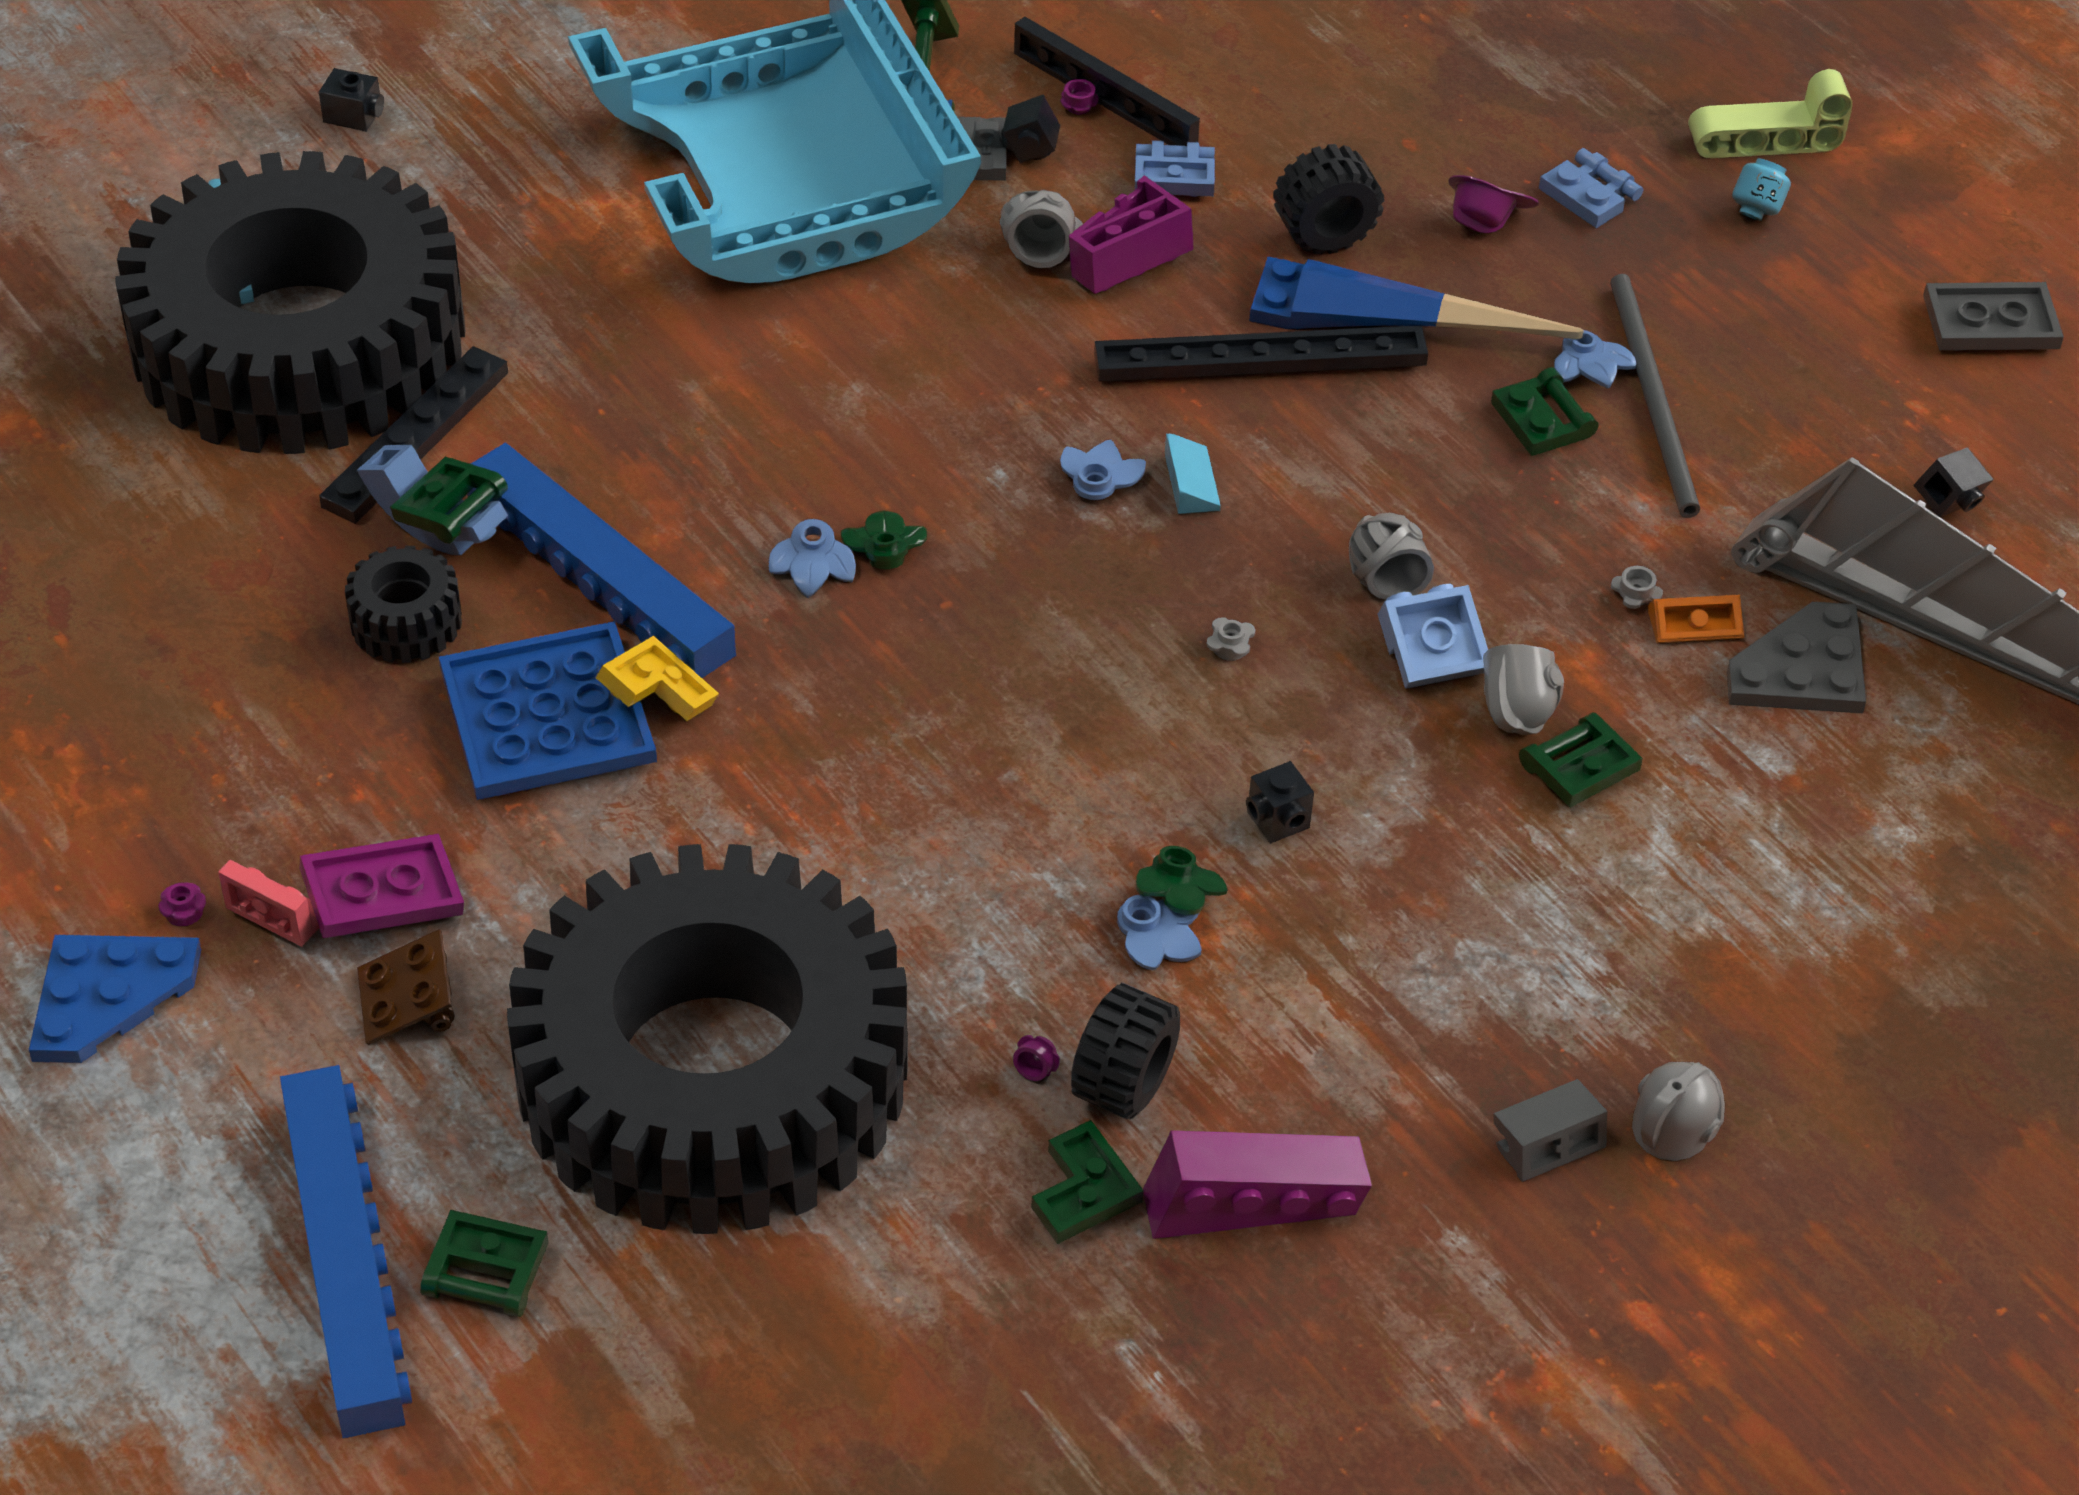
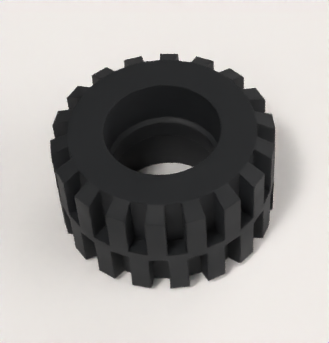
[1273,144,1385,255]
[345,545,462,663]
[1071,983,1180,1120]

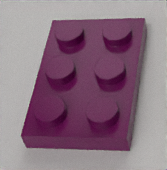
[299,834,464,938]

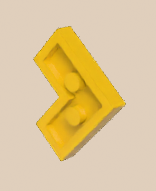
[596,636,719,721]

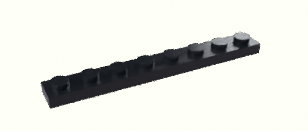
[1094,325,1428,381]

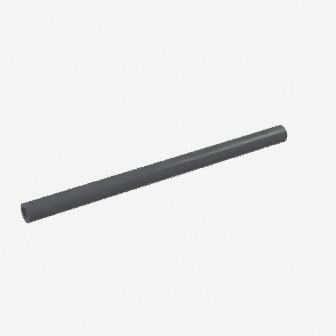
[1610,274,1700,518]

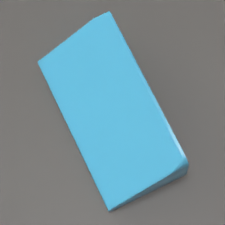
[1165,433,1221,514]

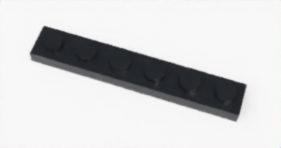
[1014,17,1200,146]
[319,346,508,524]

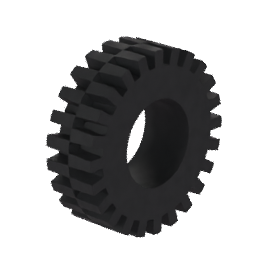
[115,151,466,454]
[507,844,908,1234]

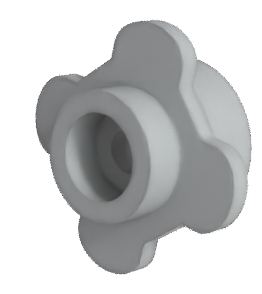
[1611,566,1663,609]
[1207,618,1255,661]

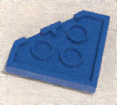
[29,935,201,1063]

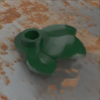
[841,510,927,569]
[1135,846,1228,916]

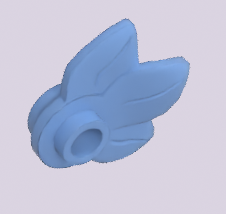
[1554,330,1637,388]
[1060,440,1146,500]
[769,519,856,598]
[1117,895,1202,970]

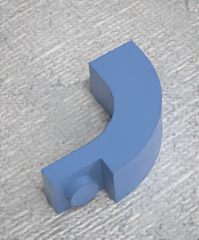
[357,445,508,555]

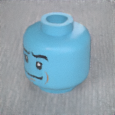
[1732,158,1791,221]

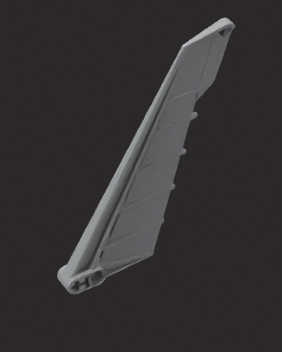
[1731,457,2079,704]

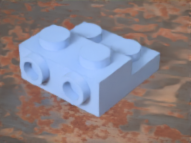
[1378,584,1488,689]

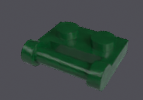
[1491,367,1599,456]
[390,456,508,544]
[1519,712,1643,808]
[420,1210,549,1317]

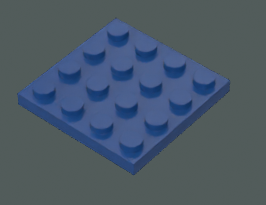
[439,621,657,800]

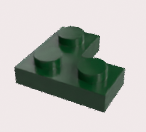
[1031,1120,1144,1244]

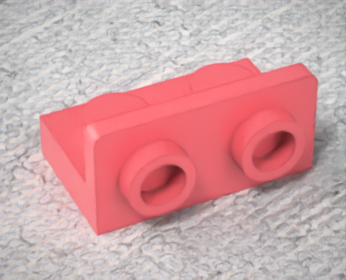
[218,860,319,947]

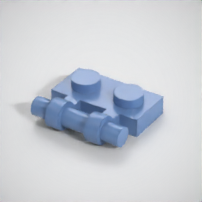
[1135,140,1215,197]
[1539,148,1643,228]

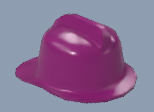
[1448,175,1539,234]

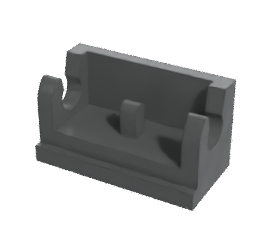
[1494,1079,1607,1182]

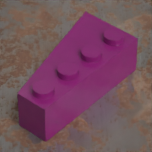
[1143,1130,1372,1239]

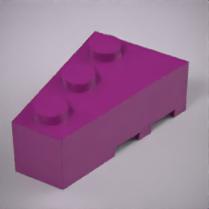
[1069,175,1194,294]

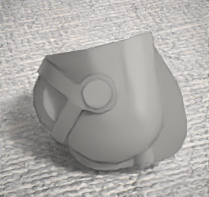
[1000,190,1083,268]
[1349,513,1434,600]
[1483,644,1564,735]
[1632,1062,1725,1161]

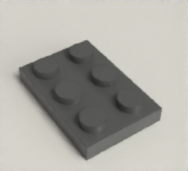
[1923,282,2064,351]

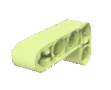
[1688,69,1852,158]

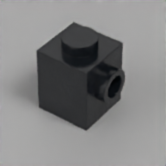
[319,68,384,132]
[1001,94,1061,163]
[1913,447,1994,517]
[1246,761,1314,844]

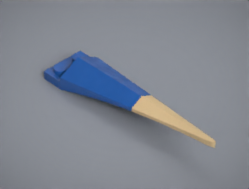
[1249,257,1584,339]

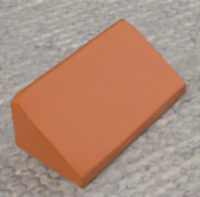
[1648,595,1744,644]

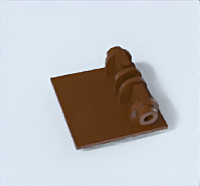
[357,929,455,1045]

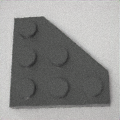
[1727,602,1866,713]

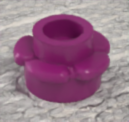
[1060,79,1099,115]
[158,882,206,926]
[1013,1035,1060,1081]

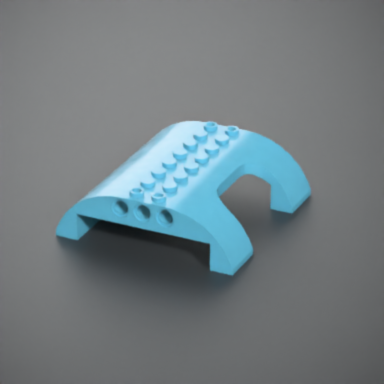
[568,0,981,283]

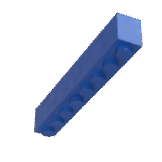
[467,442,736,678]
[280,1065,412,1438]

